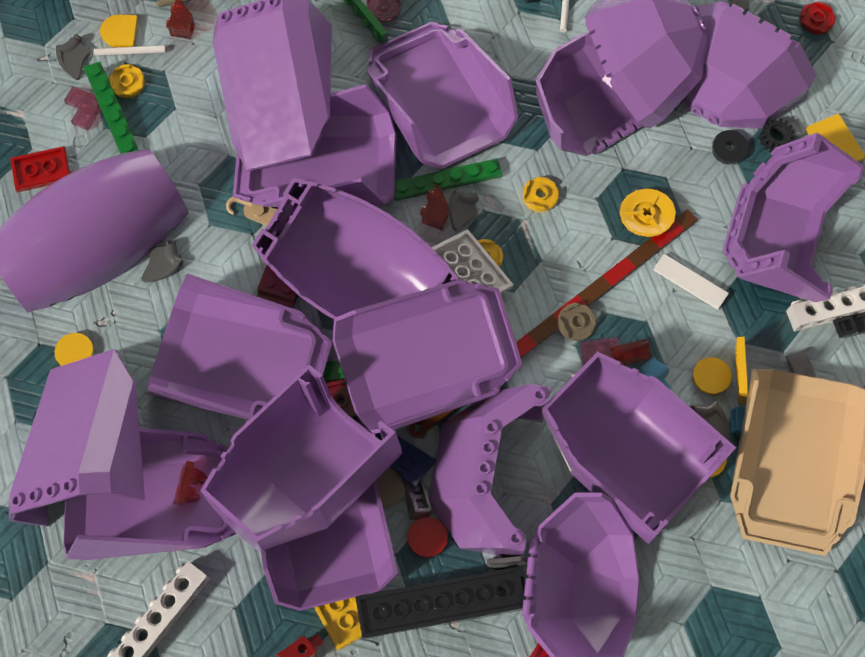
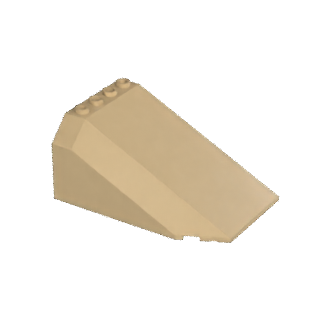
[730,369,865,556]

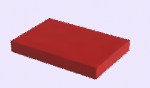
[10,146,70,193]

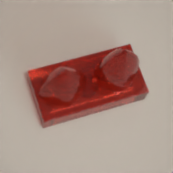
[610,339,653,365]
[173,461,208,506]

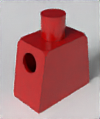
[277,634,324,657]

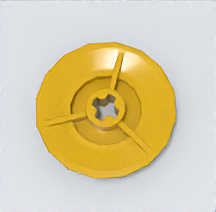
[620,188,676,237]

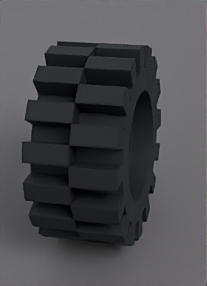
[759,118,795,153]

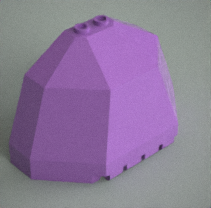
[585,0,708,129]
[683,2,817,129]
[536,33,643,156]
[522,493,640,657]

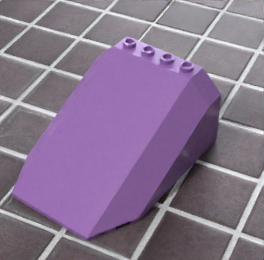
[213,0,332,172]
[367,22,518,169]
[233,84,397,207]
[145,273,332,420]
[333,279,522,434]
[8,349,145,527]
[63,428,237,560]
[261,481,398,611]

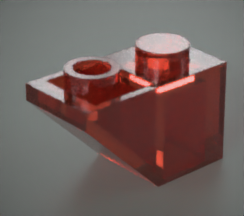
[166,0,195,40]
[420,184,449,231]

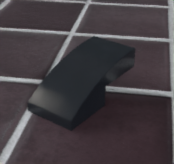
[832,312,865,339]

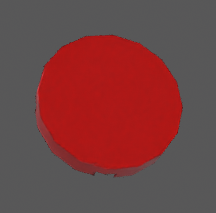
[799,2,836,35]
[407,517,448,558]

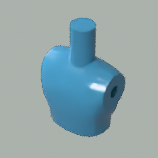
[639,357,672,390]

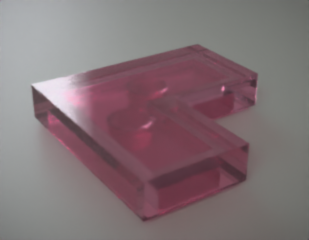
[64,86,101,131]
[579,337,621,366]

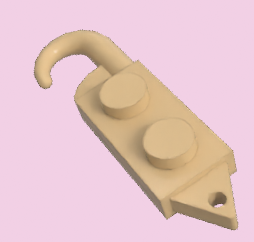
[226,196,277,226]

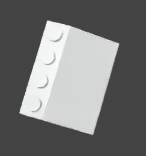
[432,229,514,295]

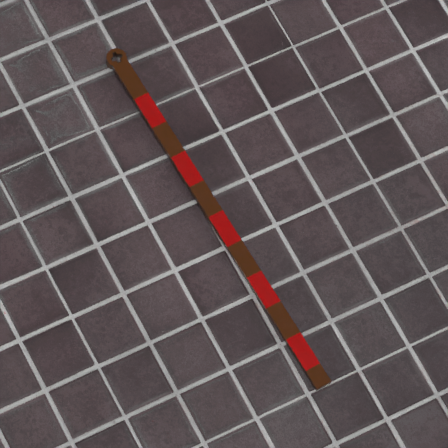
[409,209,698,439]

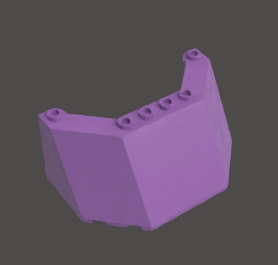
[722,133,864,302]
[428,384,551,557]

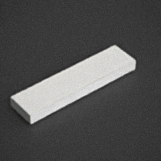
[653,254,729,310]

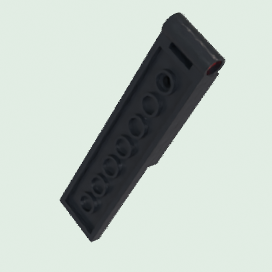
[355,565,529,639]

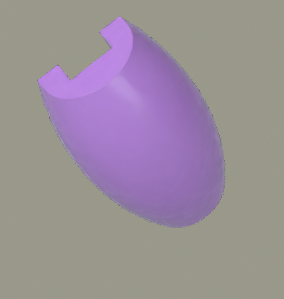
[0,149,189,313]
[251,178,459,319]

